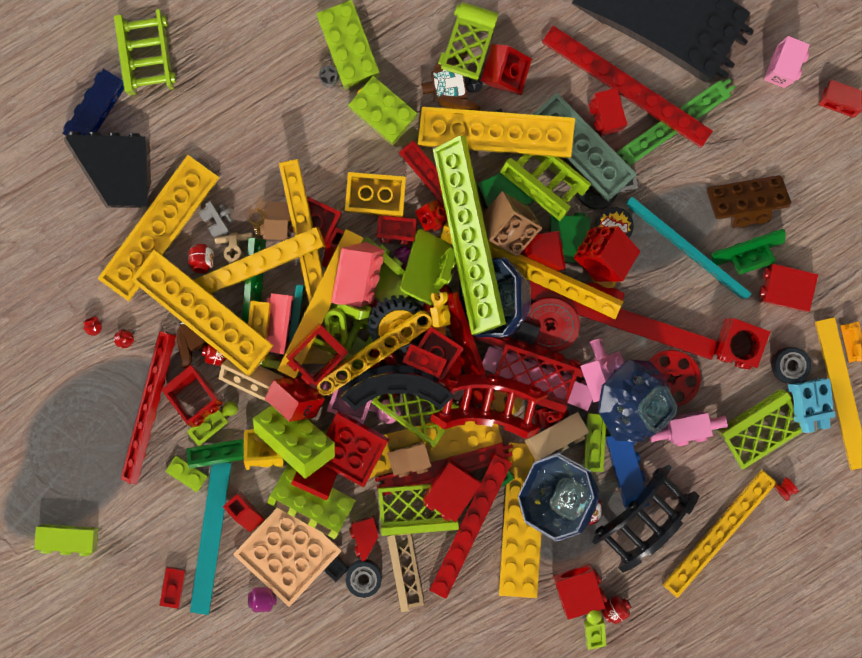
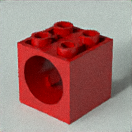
[574,226,640,282]
[714,318,771,370]
[553,564,607,620]

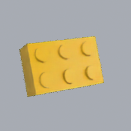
[345,172,406,217]

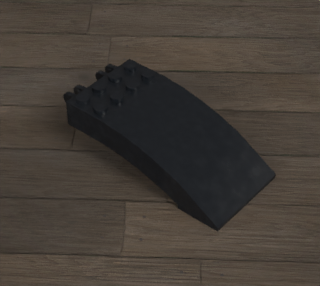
[571,0,754,82]

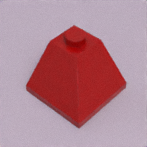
[520,231,566,272]

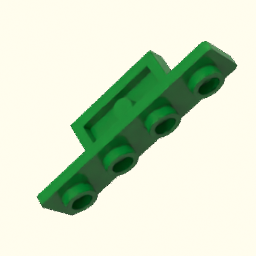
[712,229,786,275]

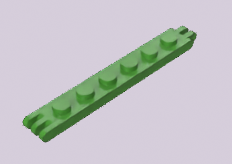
[616,78,736,166]

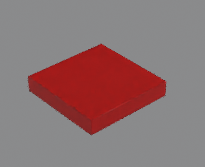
[291,465,338,501]

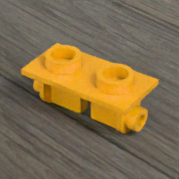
[840,321,862,363]

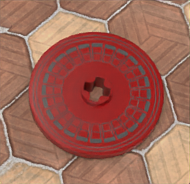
[525,297,580,352]

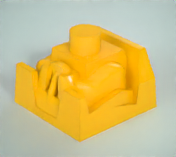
[244,429,284,470]

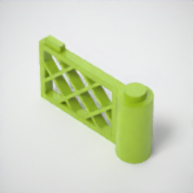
[438,2,499,80]

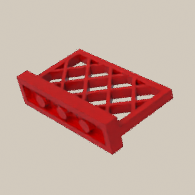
[494,343,579,413]

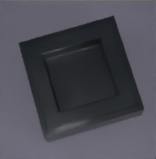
[516,320,541,345]
[323,556,349,582]

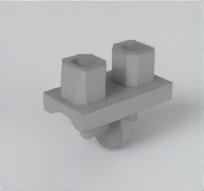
[199,201,234,237]

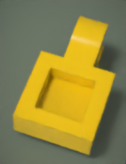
[430,292,451,328]

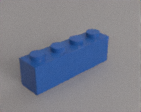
[605,434,651,510]

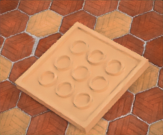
[233,508,342,607]

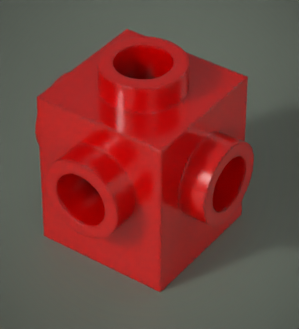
[415,199,448,232]

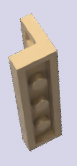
[387,534,424,612]

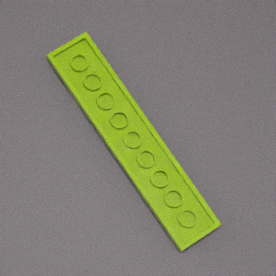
[433,135,506,335]

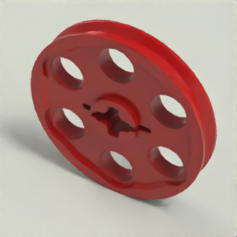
[642,350,701,407]

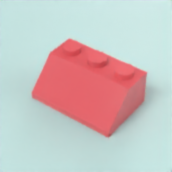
[331,242,384,307]
[267,293,294,354]

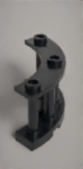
[340,364,454,411]
[592,465,700,573]

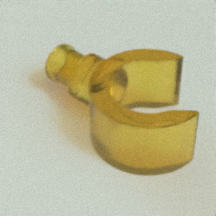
[247,208,266,236]

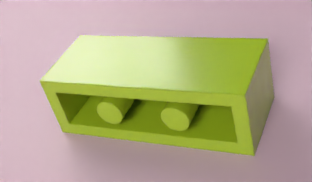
[34,524,99,556]

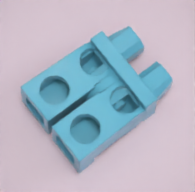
[788,378,835,433]

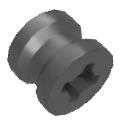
[319,65,339,87]

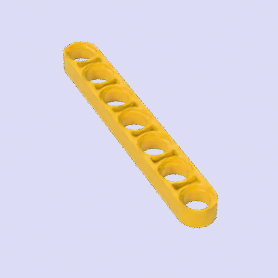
[317,311,432,395]

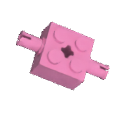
[581,338,624,412]
[649,411,728,446]

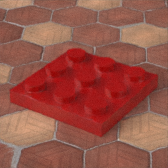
[324,411,389,488]

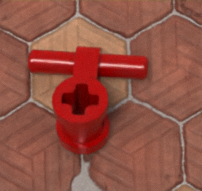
[533,407,569,429]

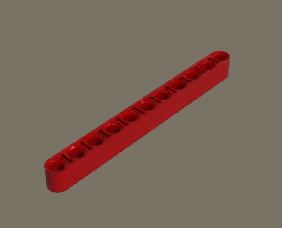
[529,280,718,360]

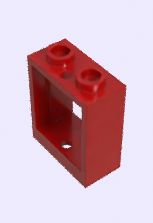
[286,324,349,386]
[161,365,223,427]

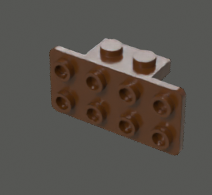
[707,175,791,228]

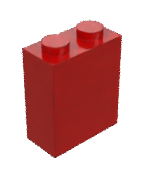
[759,264,818,312]
[422,459,481,522]

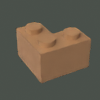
[260,202,292,242]
[387,441,431,477]

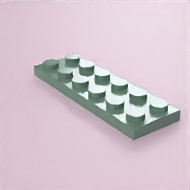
[533,92,637,202]

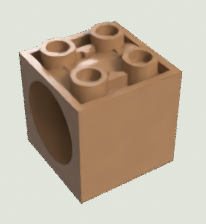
[483,191,542,257]

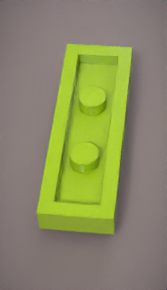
[584,413,606,472]

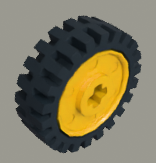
[368,295,427,354]

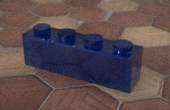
[62,68,124,135]

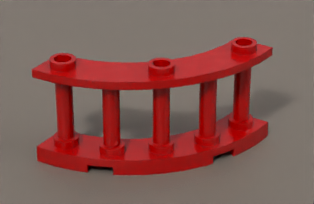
[430,374,548,439]

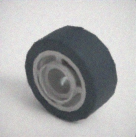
[771,347,811,384]
[345,559,382,598]

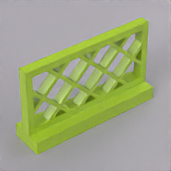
[371,363,459,447]
[716,389,802,470]
[378,483,459,536]

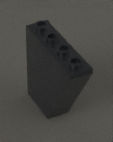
[64,132,148,208]

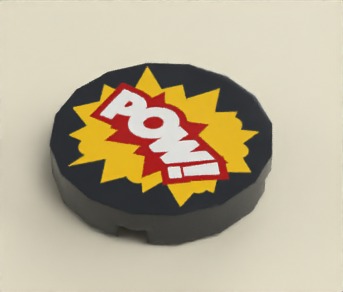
[595,207,634,238]

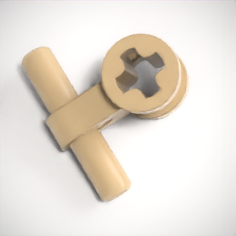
[215,232,254,264]

